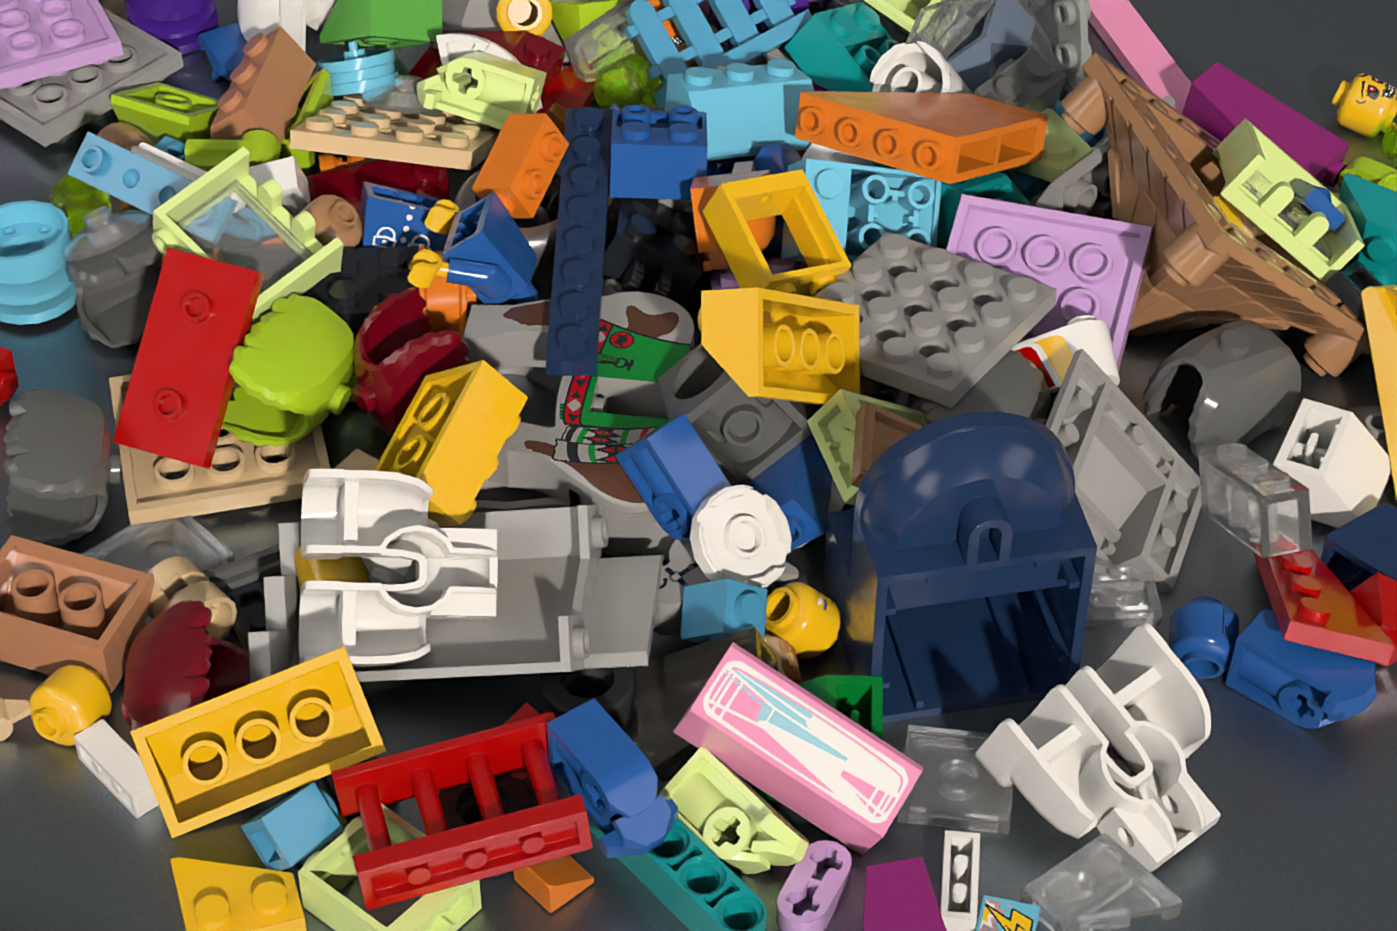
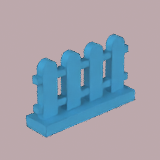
[624,0,812,108]

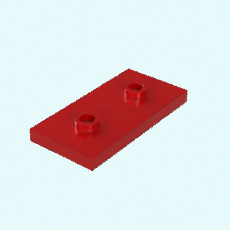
[113,248,264,469]

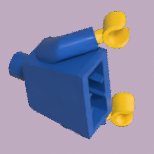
[408,192,542,305]

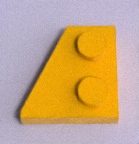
[170,857,307,931]

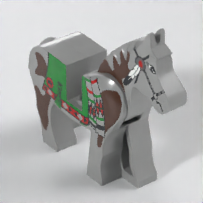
[463,279,799,636]

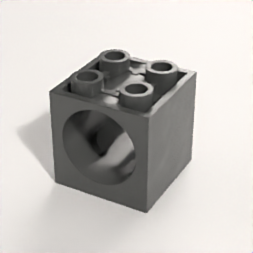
[658,344,812,486]

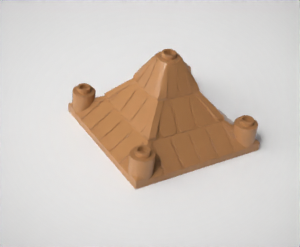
[1061,52,1372,377]

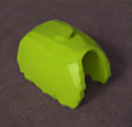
[222,294,355,447]

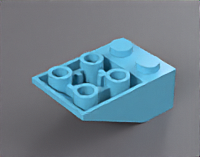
[781,158,941,263]

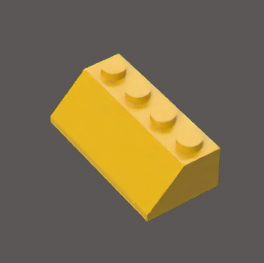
[698,287,860,405]
[130,646,386,838]

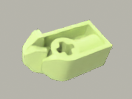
[417,51,547,130]
[657,747,809,874]

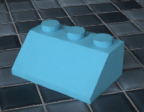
[665,59,814,161]

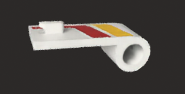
[1011,315,1120,394]

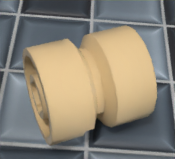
[147,556,237,640]

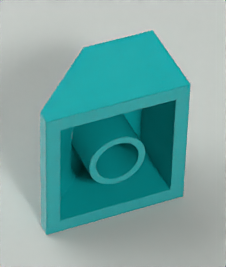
[1339,173,1397,285]

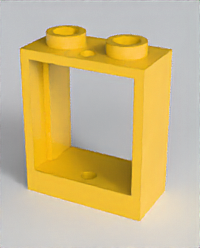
[702,169,852,297]

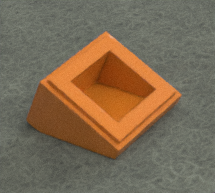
[513,855,594,914]

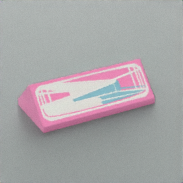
[673,642,924,856]

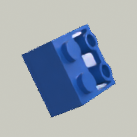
[610,105,708,200]

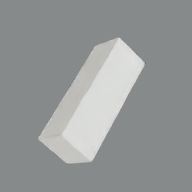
[74,719,159,819]
[940,830,980,931]

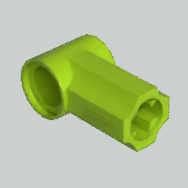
[184,130,281,172]

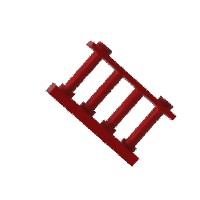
[331,712,593,910]

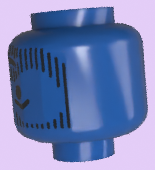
[1169,596,1240,679]

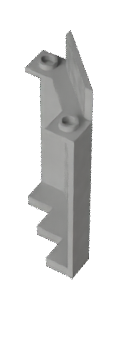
[248,505,664,683]

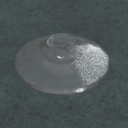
[361,75,444,113]
[62,206,153,262]

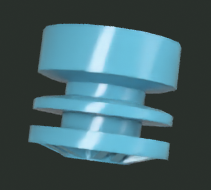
[0,200,77,325]

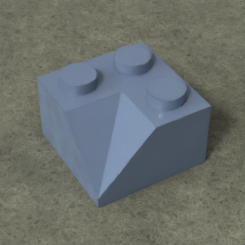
[932,0,1036,94]

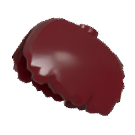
[352,287,472,438]
[121,600,251,739]

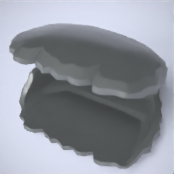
[65,214,196,348]
[1143,319,1301,460]
[921,350,1053,426]
[4,388,120,546]

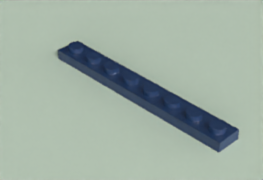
[546,107,613,376]

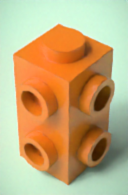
[472,113,569,218]

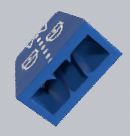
[357,182,450,251]

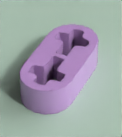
[776,840,852,931]

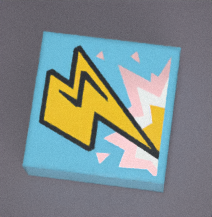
[976,895,1041,931]

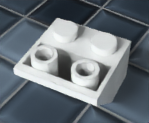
[1266,398,1392,528]

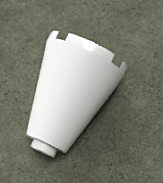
[870,41,973,94]

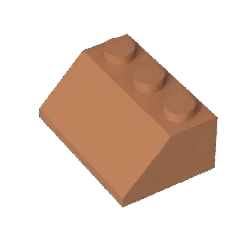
[210,26,316,144]
[0,535,155,693]

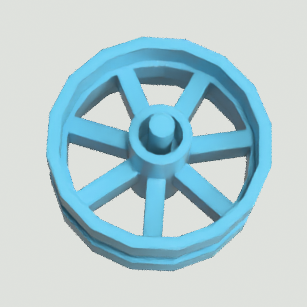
[316,40,400,96]

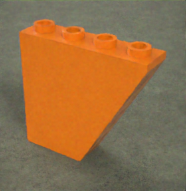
[795,91,1049,184]

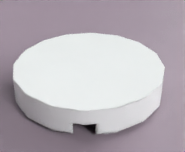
[690,485,792,588]

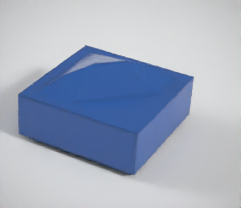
[1291,178,1346,231]

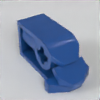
[615,413,731,545]
[1225,608,1377,729]
[547,698,678,858]

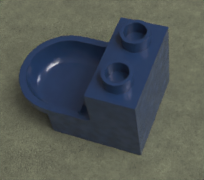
[823,412,1097,723]

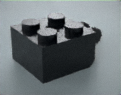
[604,198,703,306]

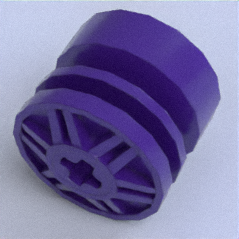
[124,0,219,55]

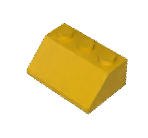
[374,360,528,528]

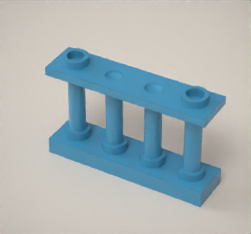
[67,131,280,250]

